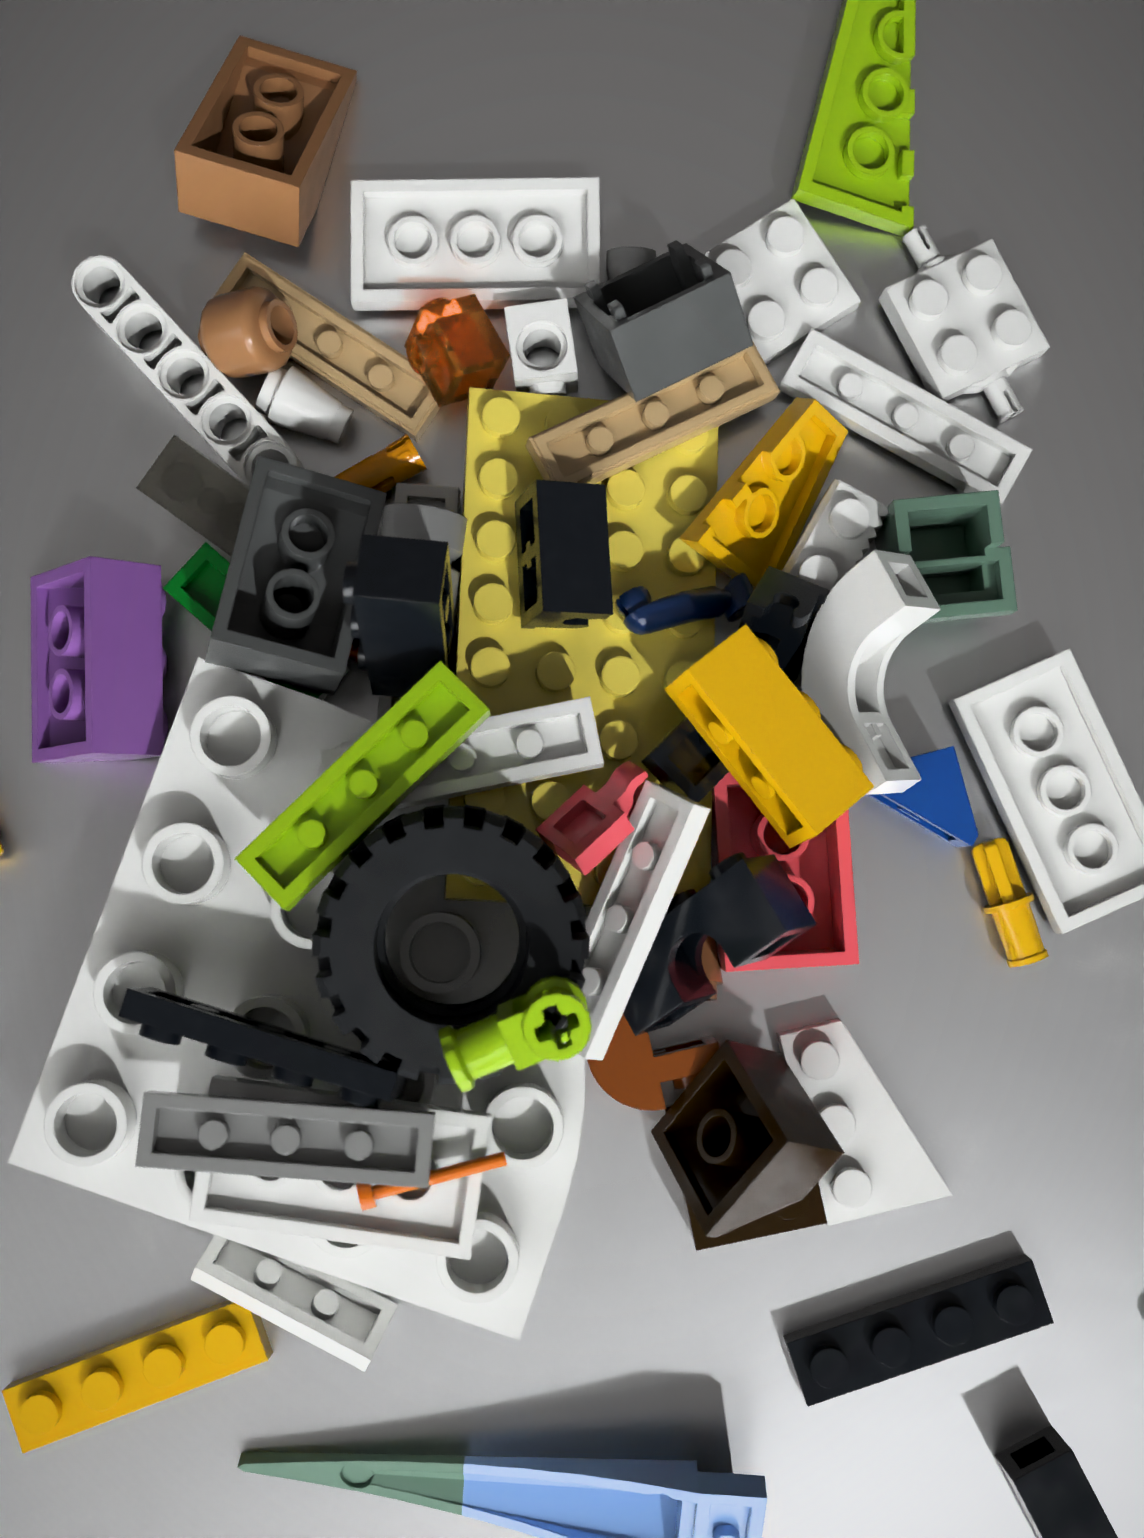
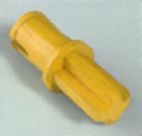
[971,838,1049,968]

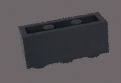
[343,534,456,697]

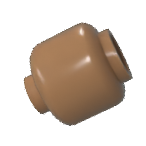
[198,286,298,378]

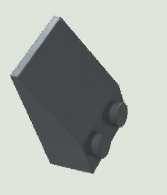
[205,455,387,695]

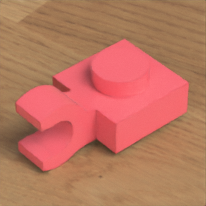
[535,761,649,876]

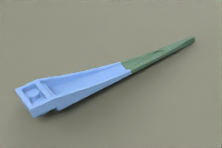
[237,1452,767,1538]

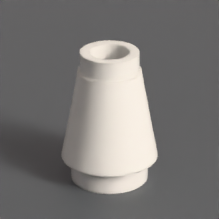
[255,366,354,444]

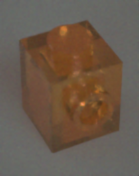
[404,294,510,407]

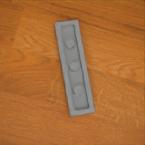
[135,1091,436,1188]

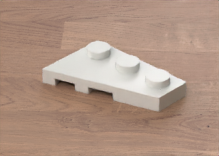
[776,1018,952,1226]

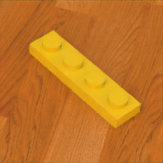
[2,1300,273,1453]

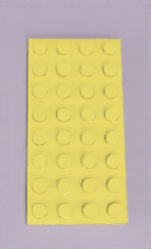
[444,387,718,907]

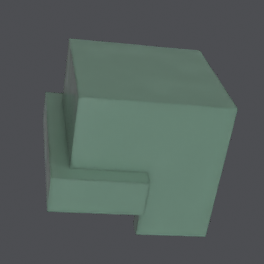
[875,490,1018,623]

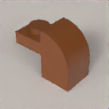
[587,1014,720,1111]

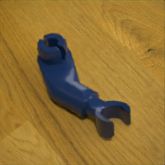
[615,573,754,635]

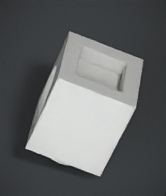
[504,298,578,396]

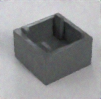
[573,240,753,402]

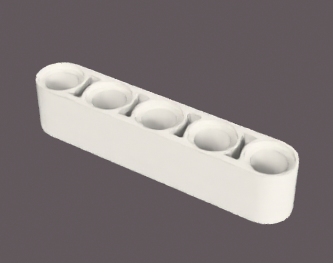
[71,255,305,488]

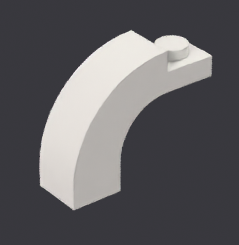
[801,550,941,795]

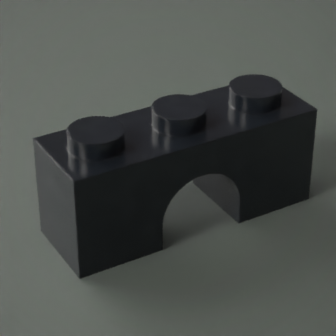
[623,852,817,1036]

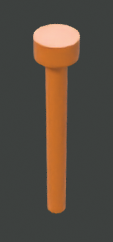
[356,1151,507,1211]

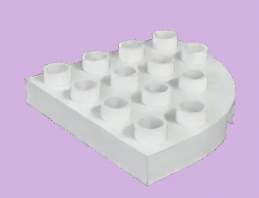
[7,657,585,1341]

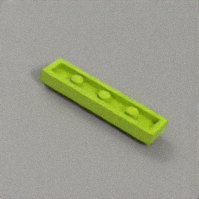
[235,661,491,912]

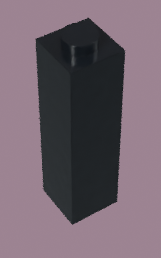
[995,1425,1118,1538]

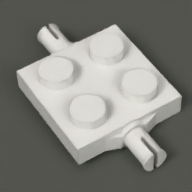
[878,225,1050,423]

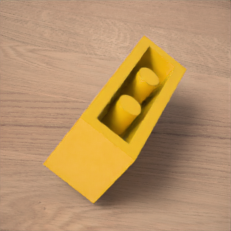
[664,624,875,848]

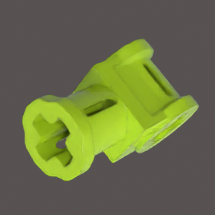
[438,976,592,1093]

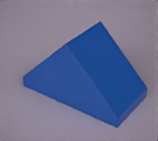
[865,746,979,847]

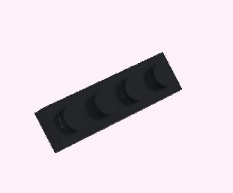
[119,987,408,1109]
[783,1254,1054,1406]

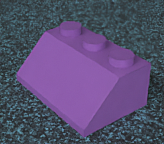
[31,556,168,763]

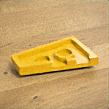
[679,397,848,589]

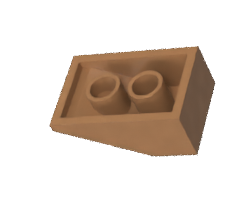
[174,35,357,248]

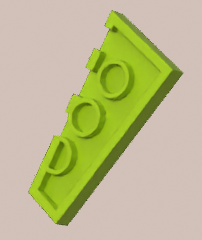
[791,0,916,237]

